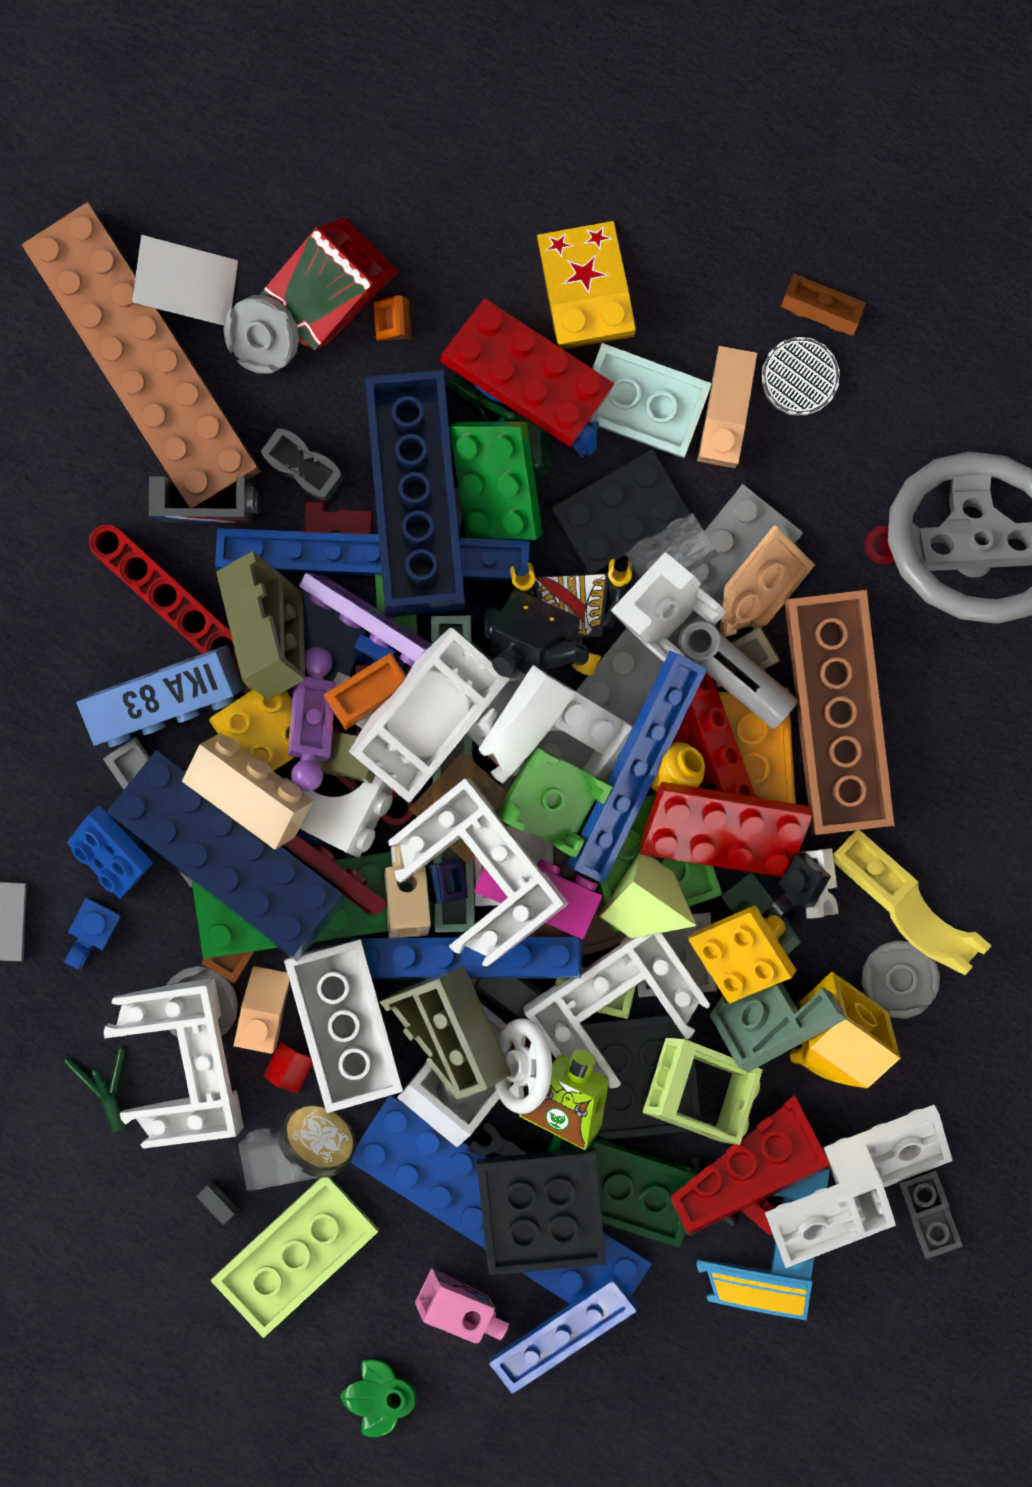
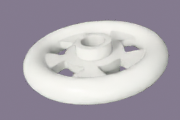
[495,1018,552,1114]

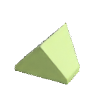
[599,852,697,938]

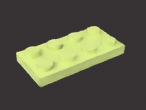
[211,1173,379,1338]

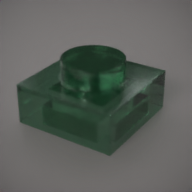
[721,872,774,915]

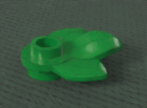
[340,1359,417,1437]

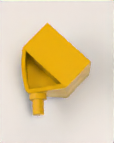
[790,972,900,1088]

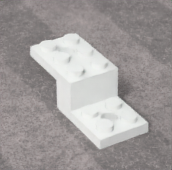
[765,1105,953,1268]

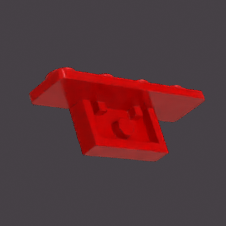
[672,673,756,797]

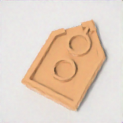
[719,525,815,637]

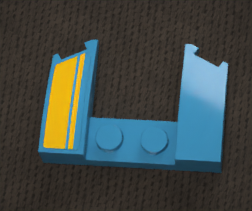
[696,1146,830,1320]

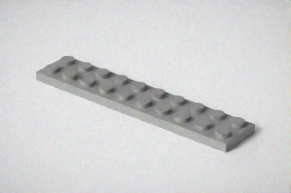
[498,484,803,795]

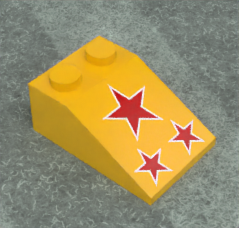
[537,221,636,350]

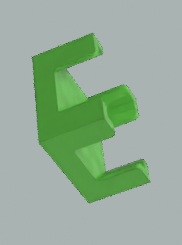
[496,746,613,858]

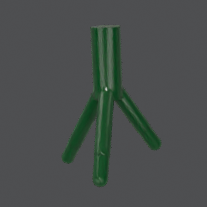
[447,376,515,422]
[64,1047,126,1132]

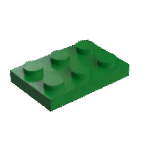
[449,422,543,540]

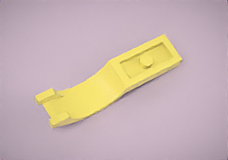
[833,830,991,975]

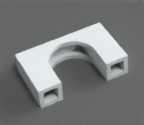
[284,672,393,858]

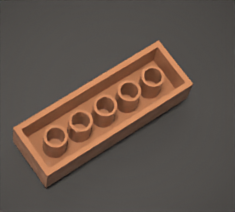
[784,590,895,835]

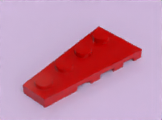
[670,1095,830,1235]

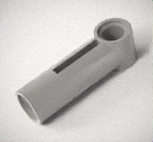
[677,621,798,729]

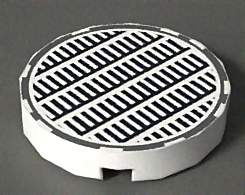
[761,337,840,416]

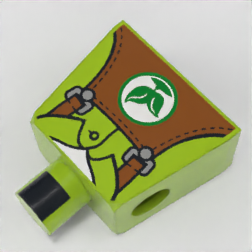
[519,1050,609,1150]

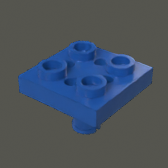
[67,805,153,899]

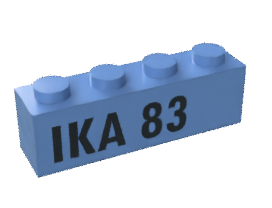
[76,645,245,747]

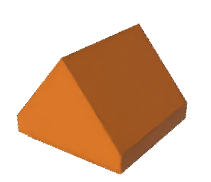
[374,295,412,341]

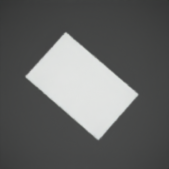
[132,235,238,325]

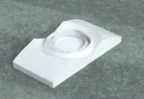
[349,628,510,803]

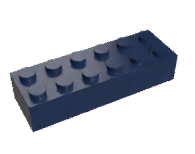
[365,370,466,618]
[107,750,346,962]

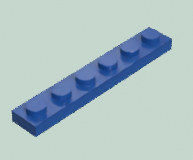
[566,651,707,883]
[350,937,582,979]

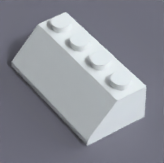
[284,939,403,1113]

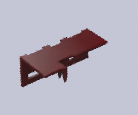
[303,501,371,534]

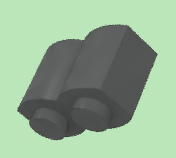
[261,429,344,501]

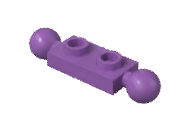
[288,646,336,791]

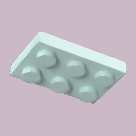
[589,343,712,458]

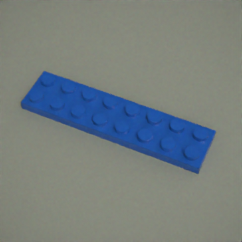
[347,1095,652,1304]

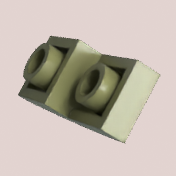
[316,732,375,784]

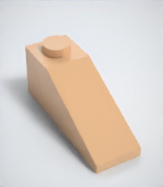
[697,346,757,468]

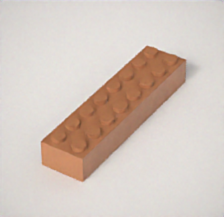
[21,202,261,508]

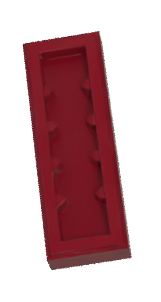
[281,835,387,917]

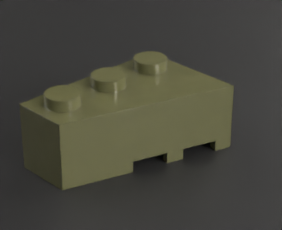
[216,551,305,700]
[380,965,511,1100]

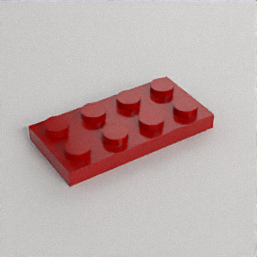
[440,298,615,447]
[638,782,813,877]

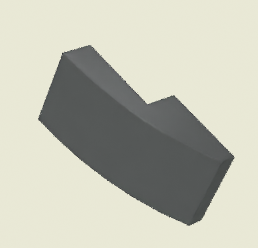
[899,1171,963,1260]

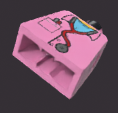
[415,1268,510,1344]

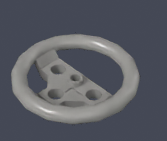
[888,451,1032,624]

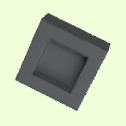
[196,1180,238,1225]

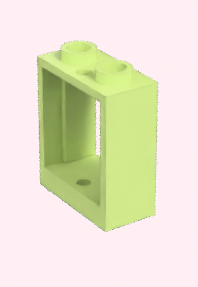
[643,1038,763,1145]

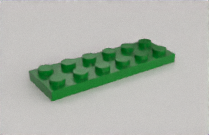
[192,851,435,959]

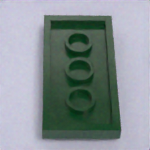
[547,1135,701,1247]

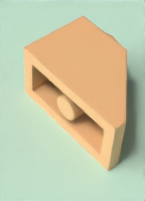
[234,965,290,1054]

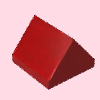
[263,1041,313,1094]

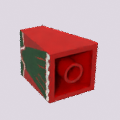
[260,217,399,350]

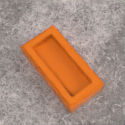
[324,653,406,730]

